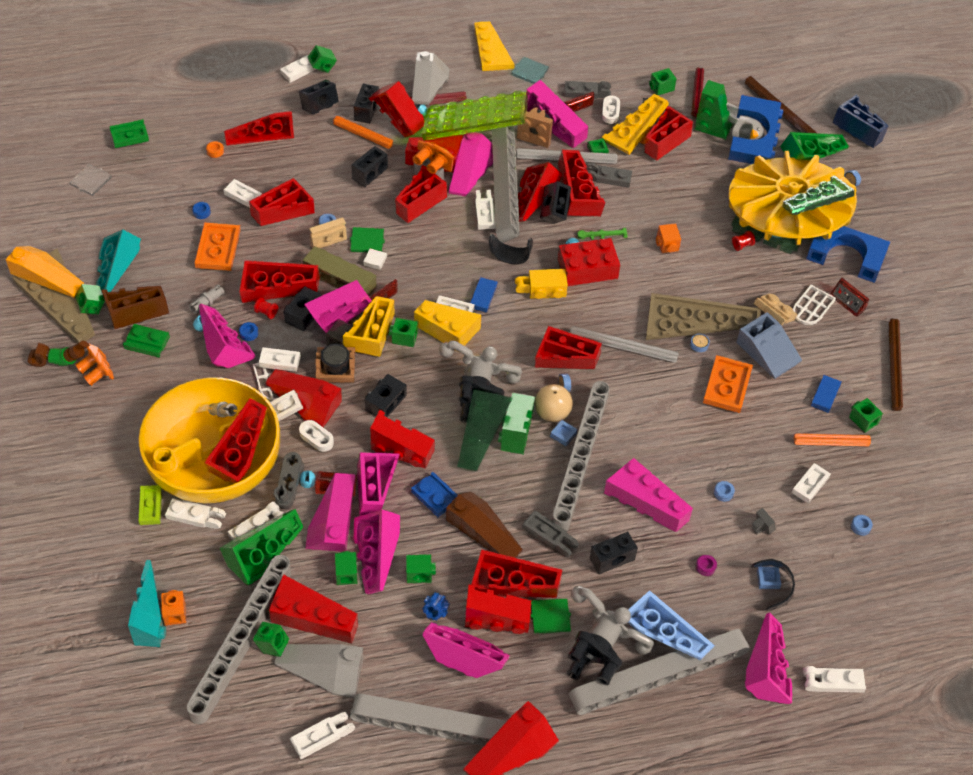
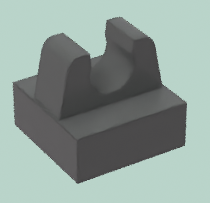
[752,508,776,535]

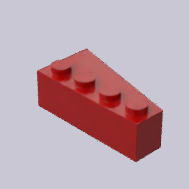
[558,150,606,217]
[239,260,320,303]
[471,549,563,598]
[269,574,358,644]

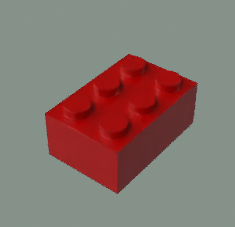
[557,238,620,286]

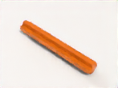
[333,116,393,149]
[793,433,871,446]

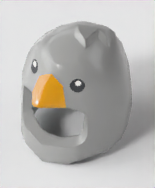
[732,115,764,140]

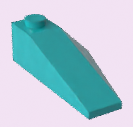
[96,229,141,295]
[128,560,166,647]

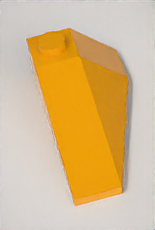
[6,246,84,298]

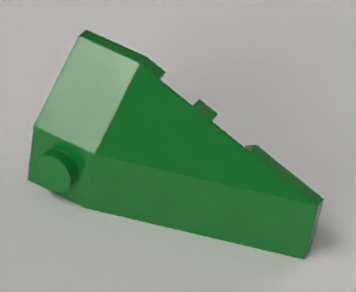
[780,132,849,160]
[220,509,303,585]

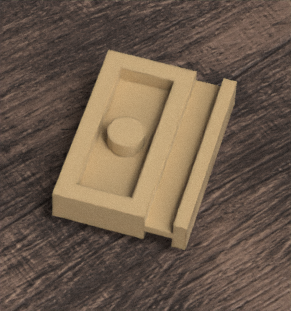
[309,217,347,248]
[754,293,798,325]

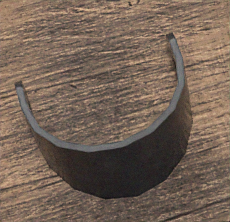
[489,234,533,264]
[751,559,795,611]

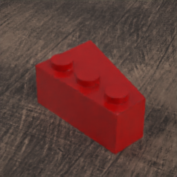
[369,81,427,138]
[644,106,693,161]
[395,165,447,223]
[535,326,602,369]
[370,410,435,469]
[465,584,531,634]

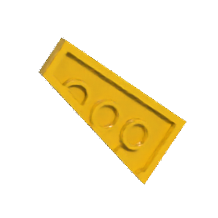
[474,21,515,71]
[602,94,669,155]

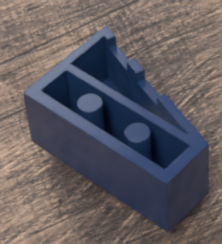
[832,94,889,148]

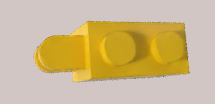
[515,269,568,299]

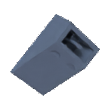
[736,312,802,379]

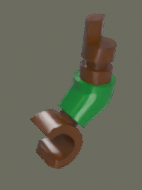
[28,341,90,367]

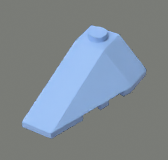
[628,590,715,660]

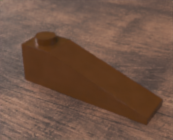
[446,492,523,558]

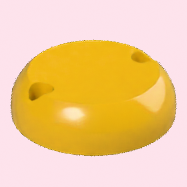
[139,378,280,504]

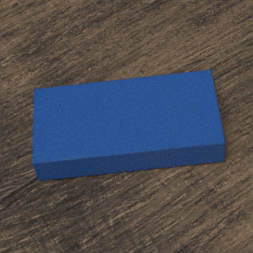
[470,277,498,313]
[811,375,842,413]

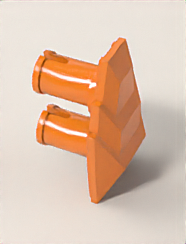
[413,140,454,174]
[75,344,114,386]

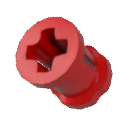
[732,231,755,251]
[254,297,278,319]

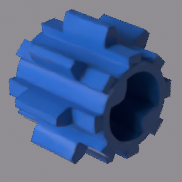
[422,593,450,621]

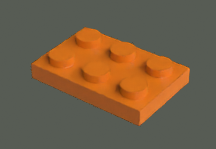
[195,222,241,271]
[703,355,753,413]

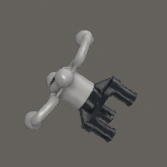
[439,341,522,423]
[566,586,654,686]

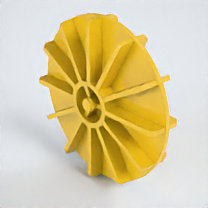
[728,151,857,245]

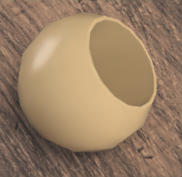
[534,384,573,422]

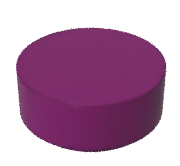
[696,555,717,576]

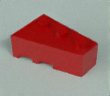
[405,135,463,173]
[249,178,315,226]

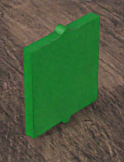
[350,227,385,253]
[530,599,571,633]

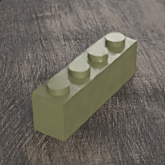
[303,246,377,296]

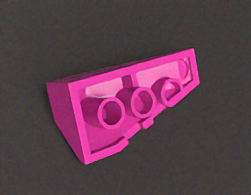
[449,130,493,197]
[199,303,256,368]
[305,473,355,552]
[353,510,400,595]
[745,612,792,704]

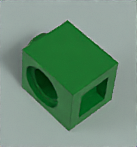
[649,68,677,95]
[75,284,105,314]
[389,318,418,347]
[849,398,883,433]
[335,551,358,585]
[406,554,436,583]
[253,621,289,657]

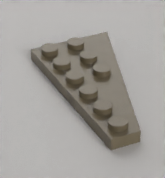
[12,249,95,343]
[646,293,761,340]

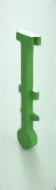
[577,228,628,240]

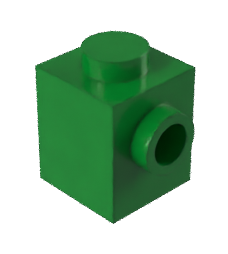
[308,45,337,73]

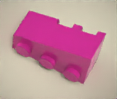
[305,280,372,336]
[357,452,400,516]

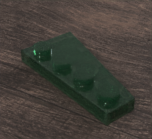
[783,175,855,215]
[457,390,513,471]

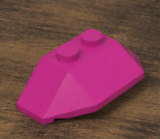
[423,622,510,678]

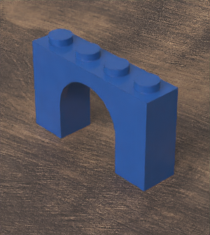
[728,95,783,164]
[806,226,890,283]

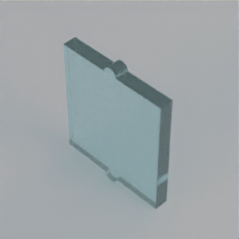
[511,57,549,84]

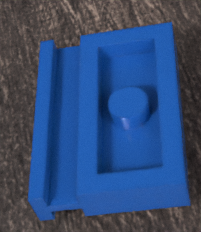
[411,472,458,517]

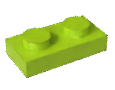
[139,485,162,525]

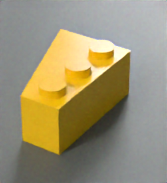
[343,296,395,357]
[414,300,481,352]

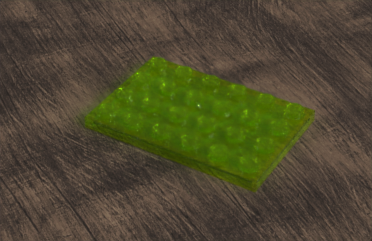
[422,91,528,140]

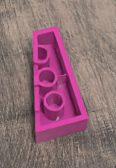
[525,80,588,148]
[604,458,693,532]

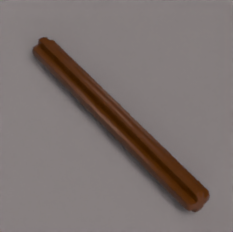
[745,76,817,133]
[889,318,903,411]

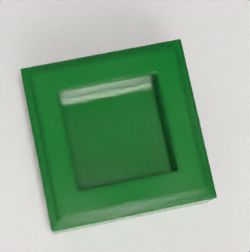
[587,138,609,153]

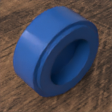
[192,202,211,219]
[239,322,258,341]

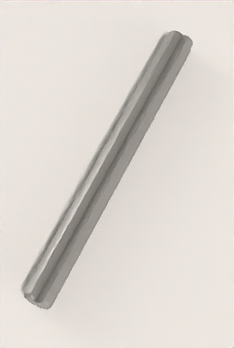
[516,148,618,164]
[569,326,679,363]

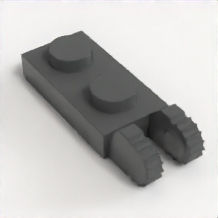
[565,81,611,99]
[586,162,632,188]
[522,510,579,558]

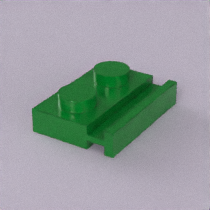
[109,119,149,148]
[123,324,170,358]

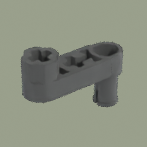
[274,452,304,509]

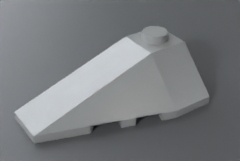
[412,51,450,105]
[274,644,364,698]

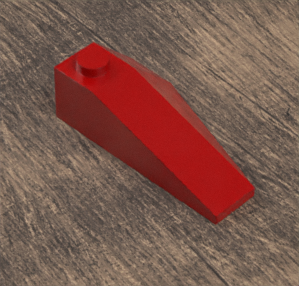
[224,111,294,146]
[518,162,563,222]
[265,369,342,428]
[204,398,267,483]
[463,701,559,775]

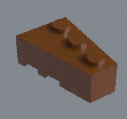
[102,286,169,329]

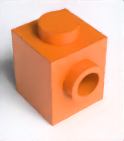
[656,223,681,253]
[161,590,186,626]

